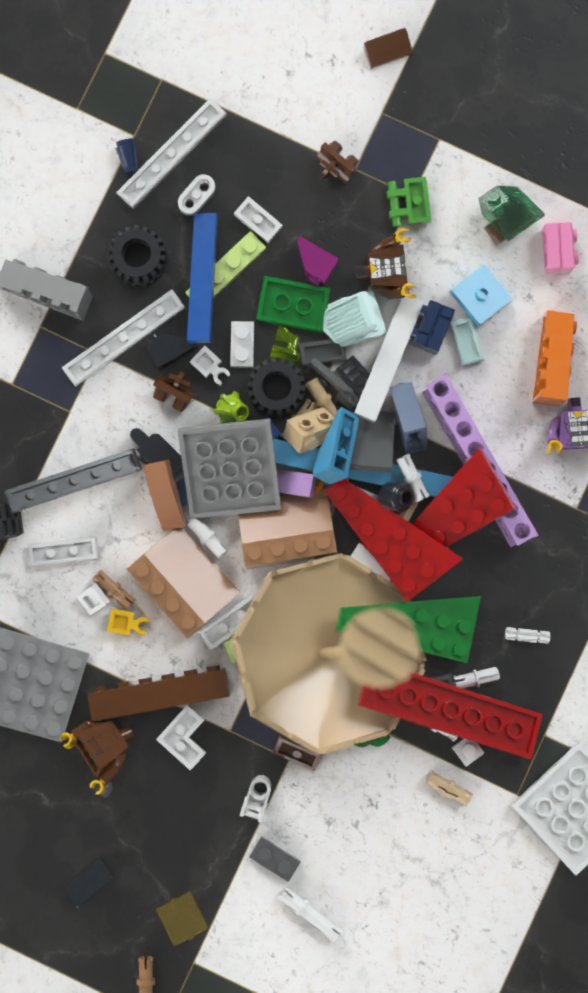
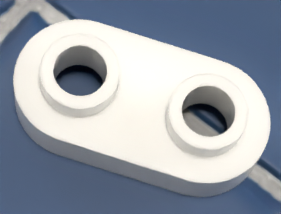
[178,175,216,216]

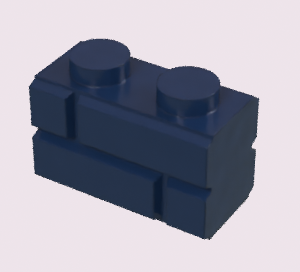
[410,300,455,355]

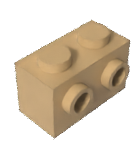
[283,407,334,454]

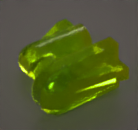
[270,325,301,361]

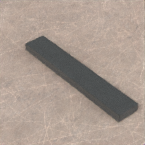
[4,448,142,514]

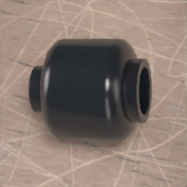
[379,482,413,513]

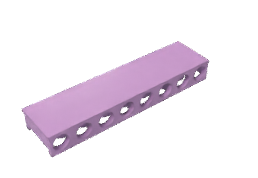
[422,373,538,547]

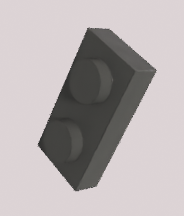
[249,836,301,882]

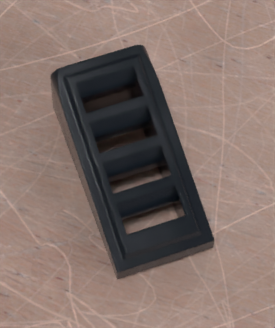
[335,355,370,397]

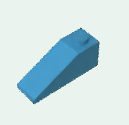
[312,407,360,485]

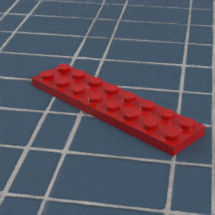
[357,672,543,759]

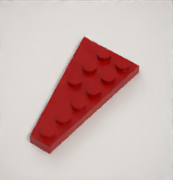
[412,447,516,547]
[324,479,464,601]

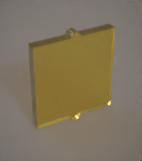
[156,891,208,946]

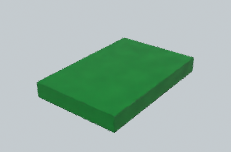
[256,276,331,333]

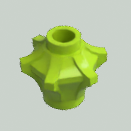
[214,391,249,424]

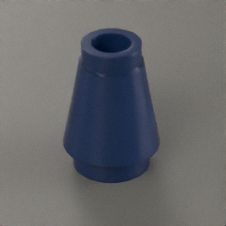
[115,138,138,174]

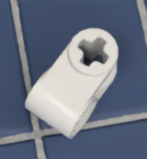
[239,775,271,823]

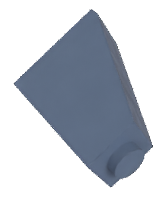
[390,382,428,455]

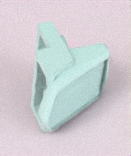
[323,291,387,348]

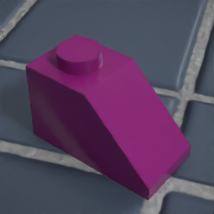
[297,236,339,287]

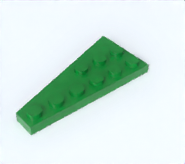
[335,596,481,663]

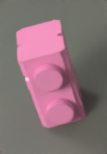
[542,222,579,273]

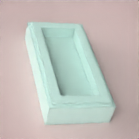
[450,317,485,367]

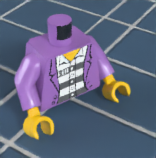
[546,397,588,456]

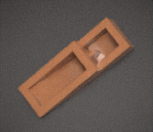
[143,460,186,531]

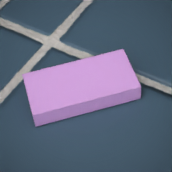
[277,469,317,498]

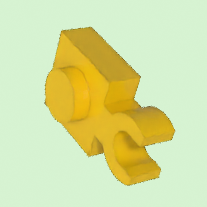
[106,608,149,635]

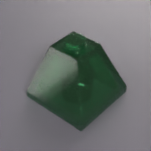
[478,185,545,242]

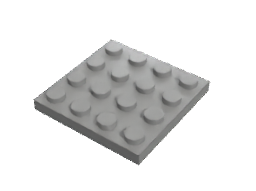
[177,419,282,519]
[0,627,89,742]

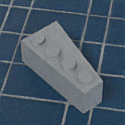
[0,259,93,321]

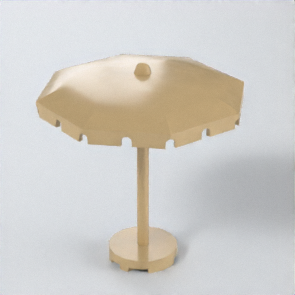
[231,553,427,755]

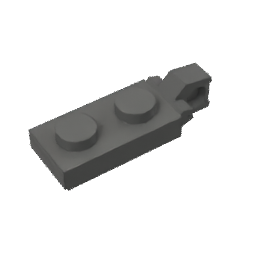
[302,357,360,411]

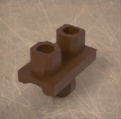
[316,140,359,183]
[153,371,197,412]

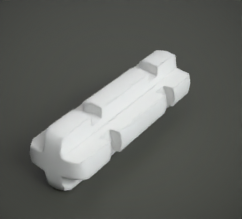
[505,627,550,644]

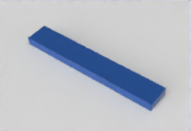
[187,213,218,343]

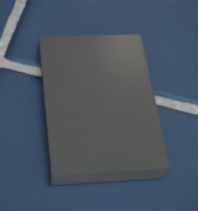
[349,409,395,472]

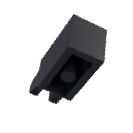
[130,427,183,480]

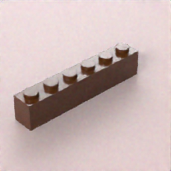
[87,665,230,721]

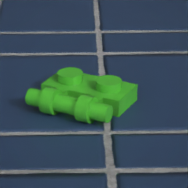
[387,177,432,228]

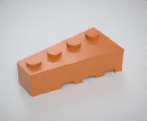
[532,310,577,407]

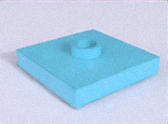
[450,264,513,326]

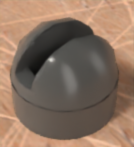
[93,782,113,799]

